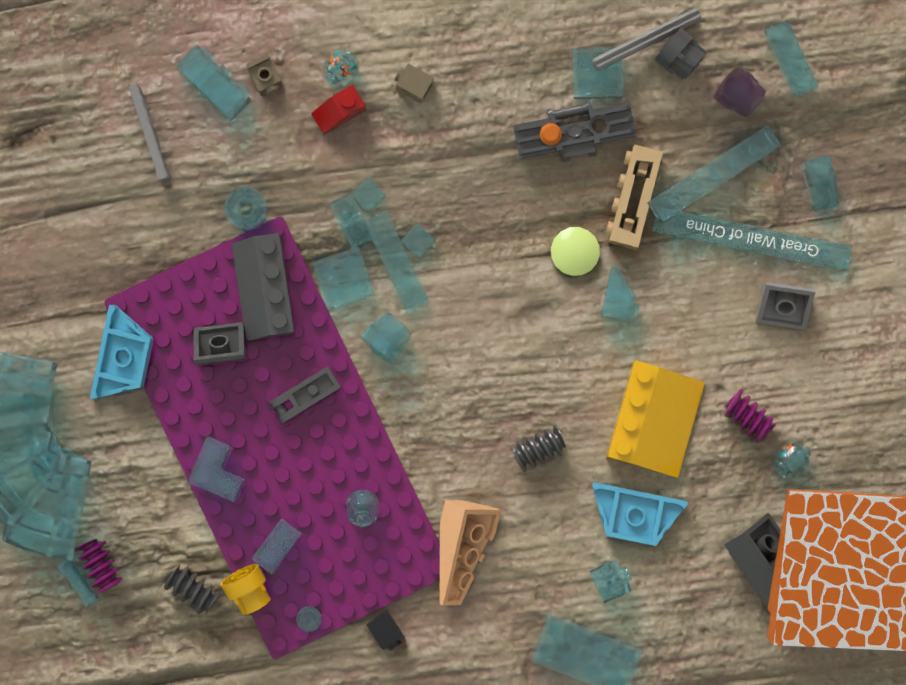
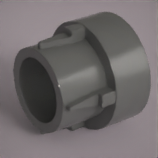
[655,28,707,80]

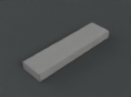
[129,84,171,184]

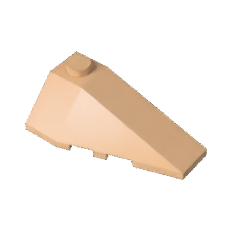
[440,500,501,606]

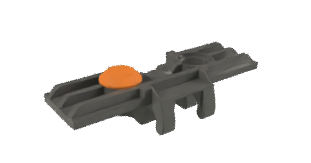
[513,101,637,162]

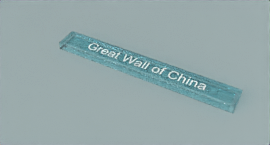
[652,207,852,271]

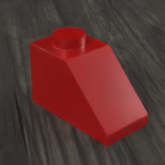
[311,84,366,135]

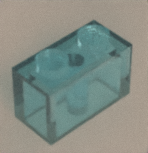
[251,518,304,574]

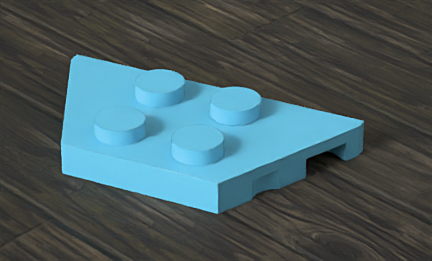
[90,304,154,399]
[592,482,688,546]

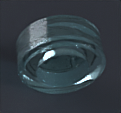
[296,606,322,632]

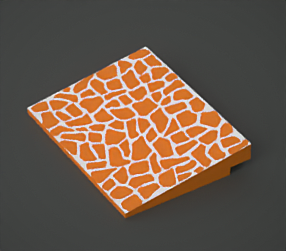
[767,489,906,651]

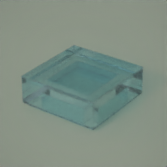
[351,177,386,213]
[401,223,436,258]

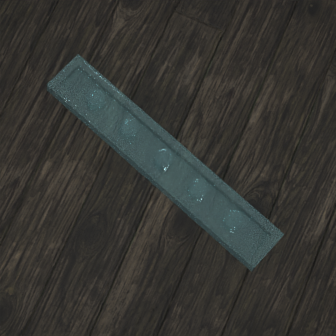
[647,125,782,224]

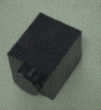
[366,610,404,651]

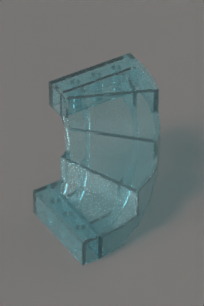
[0,352,91,561]

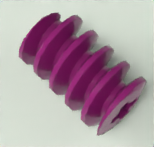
[723,389,778,444]
[75,539,123,595]

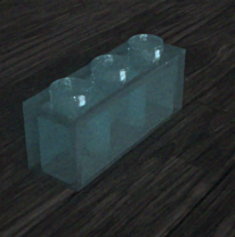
[176,45,251,122]

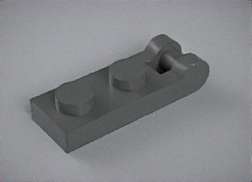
[269,366,341,425]

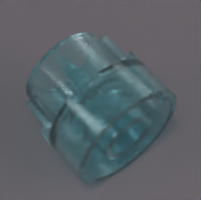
[224,187,268,232]
[360,312,412,364]

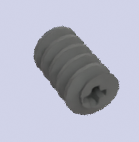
[510,425,566,472]
[164,565,221,615]

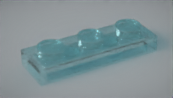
[764,20,818,98]

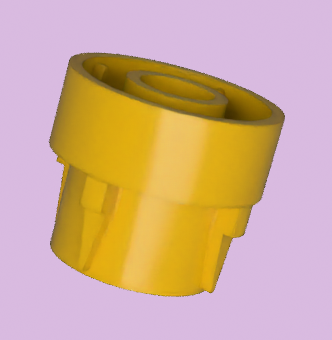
[220,564,271,615]

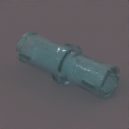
[57,558,99,608]

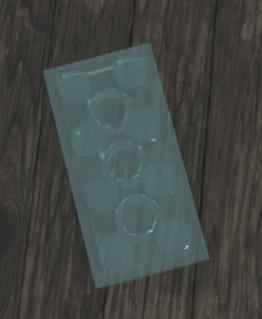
[530,614,643,685]

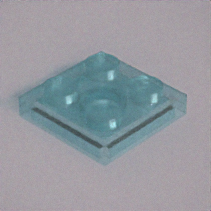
[572,47,623,99]
[312,247,375,310]

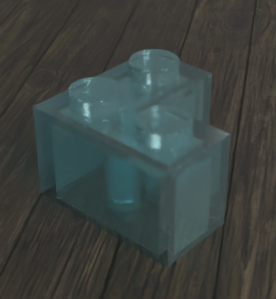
[187,436,246,502]

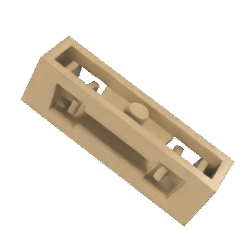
[605,145,663,250]

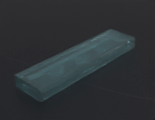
[364,211,429,311]

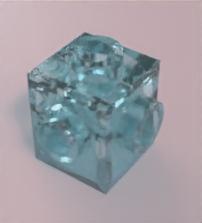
[590,559,632,604]

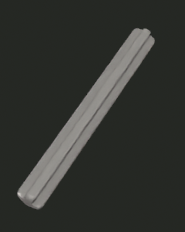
[592,8,701,71]

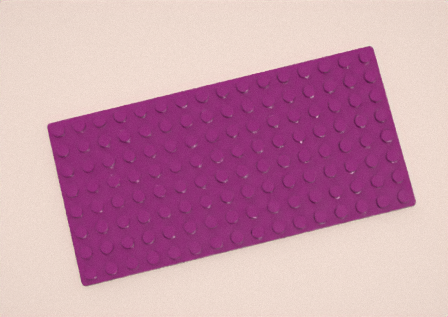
[104,217,440,659]

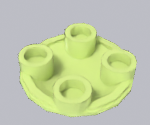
[551,227,600,276]

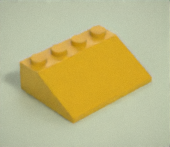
[606,360,705,478]

